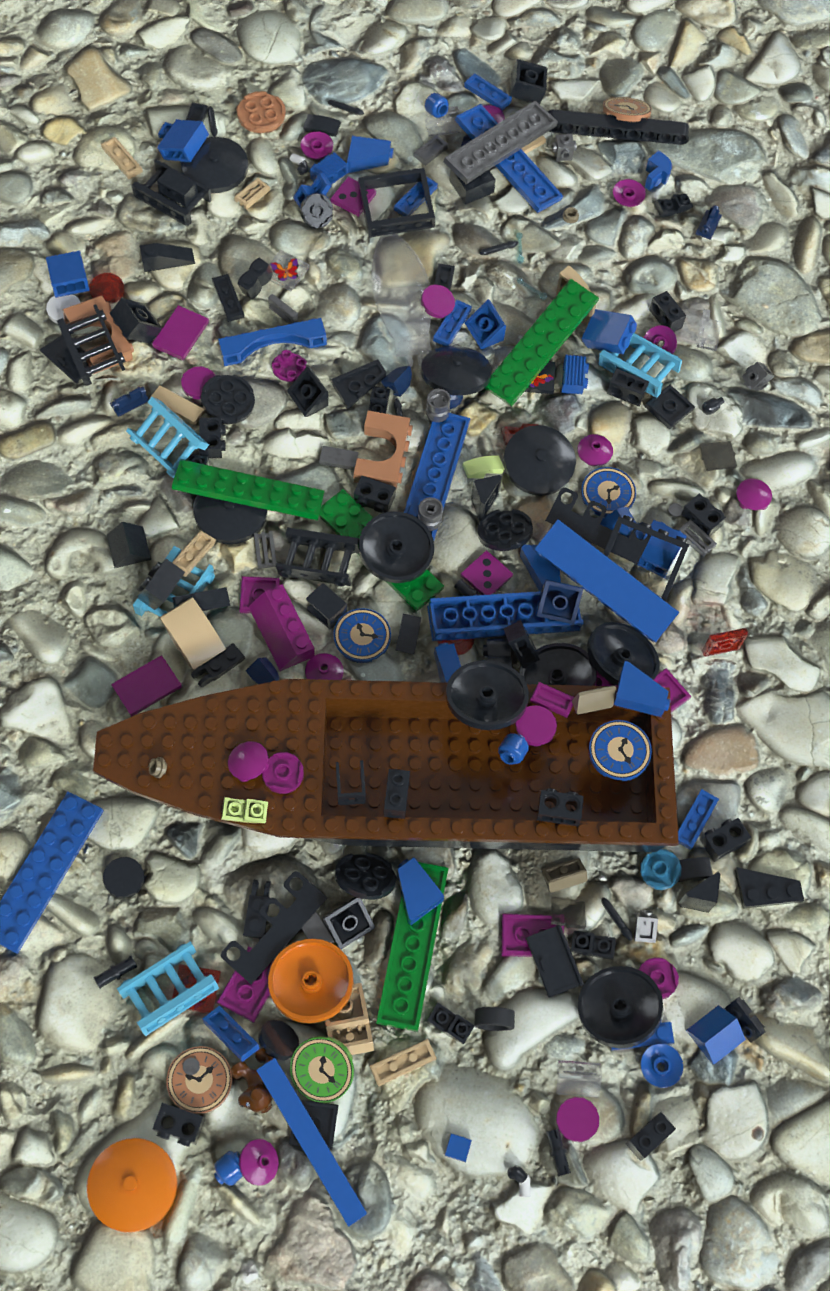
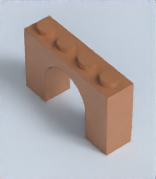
[63,296,134,374]
[354,411,413,490]

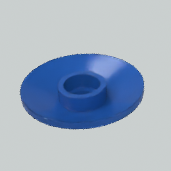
[640,1044,684,1088]

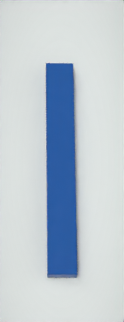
[256,1058,367,1227]

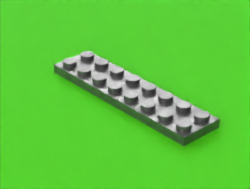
[443,101,558,184]

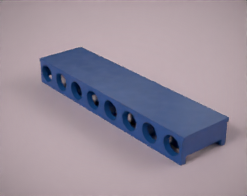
[534,520,679,643]
[427,591,584,641]

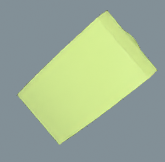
[462,455,505,478]
[221,797,268,823]

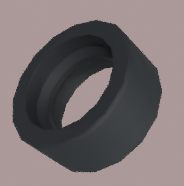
[474,1007,515,1031]

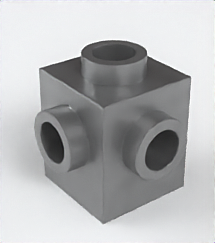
[552,134,577,161]
[742,362,774,391]

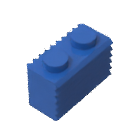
[310,152,348,185]
[561,354,589,394]

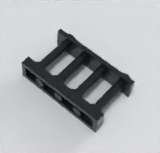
[132,159,212,227]
[56,304,126,386]
[275,527,359,587]

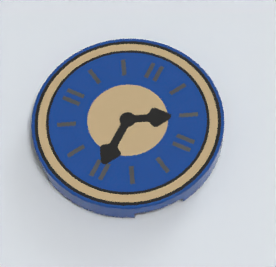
[581,467,636,517]
[334,608,391,663]
[589,720,652,781]

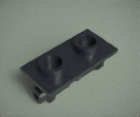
[725,997,766,1043]

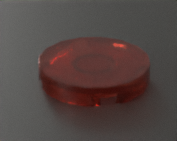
[89,273,124,304]

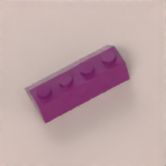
[248,584,315,672]

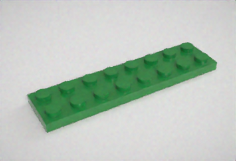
[485,279,599,407]
[172,459,325,521]
[319,489,444,612]
[376,860,449,1032]

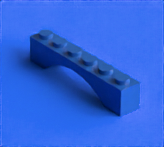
[218,318,327,366]

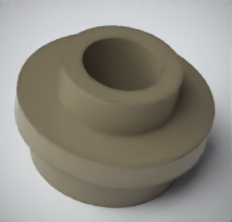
[562,207,579,224]
[149,757,167,778]

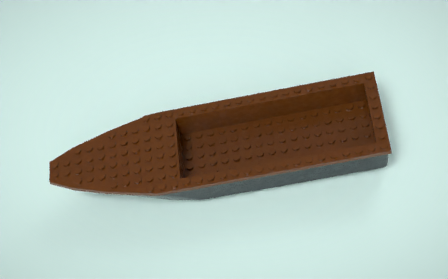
[93,679,679,852]

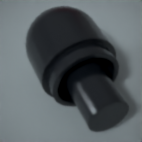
[702,397,724,415]

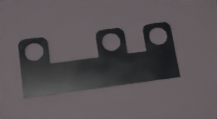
[545,487,653,564]
[221,871,328,985]

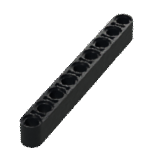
[548,110,689,145]

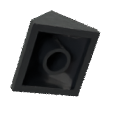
[287,366,329,417]
[471,475,502,521]
[107,522,151,568]
[678,872,721,913]
[323,897,375,949]

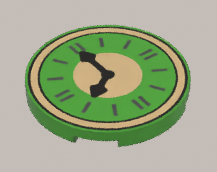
[290,1036,354,1102]

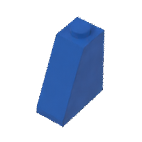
[347,136,394,173]
[520,545,561,591]
[434,643,461,682]
[613,661,671,717]
[397,858,444,926]

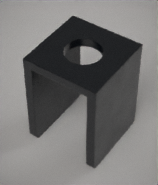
[306,583,347,630]
[336,760,366,805]

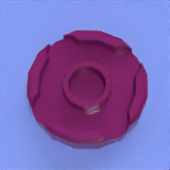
[421,285,455,318]
[181,366,215,400]
[515,705,557,746]
[262,752,304,794]
[638,957,679,999]
[556,1097,599,1143]

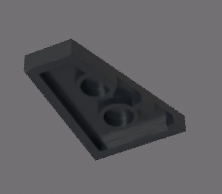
[331,359,386,410]
[735,867,804,909]

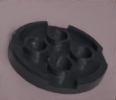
[201,375,255,424]
[478,509,533,551]
[335,852,397,900]

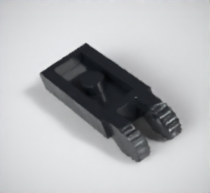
[191,643,245,687]
[243,879,271,939]

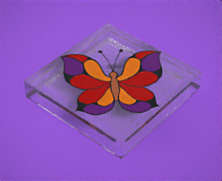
[269,250,309,291]

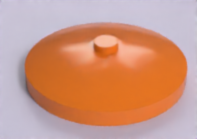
[268,939,353,1023]
[87,1138,178,1233]

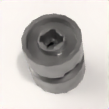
[426,389,451,422]
[418,498,443,531]

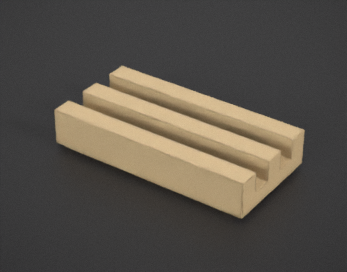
[234,178,270,210]

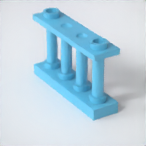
[598,333,682,398]
[126,397,209,478]
[133,546,215,617]
[117,941,219,1036]

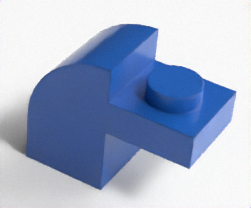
[645,151,672,190]
[293,173,332,208]

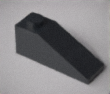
[139,243,195,272]

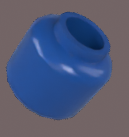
[425,93,449,118]
[498,733,529,765]
[214,1151,243,1186]

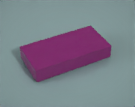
[530,682,574,718]

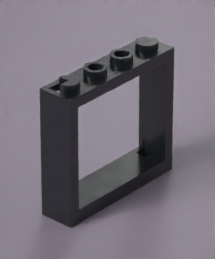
[358,168,435,238]
[603,515,689,602]

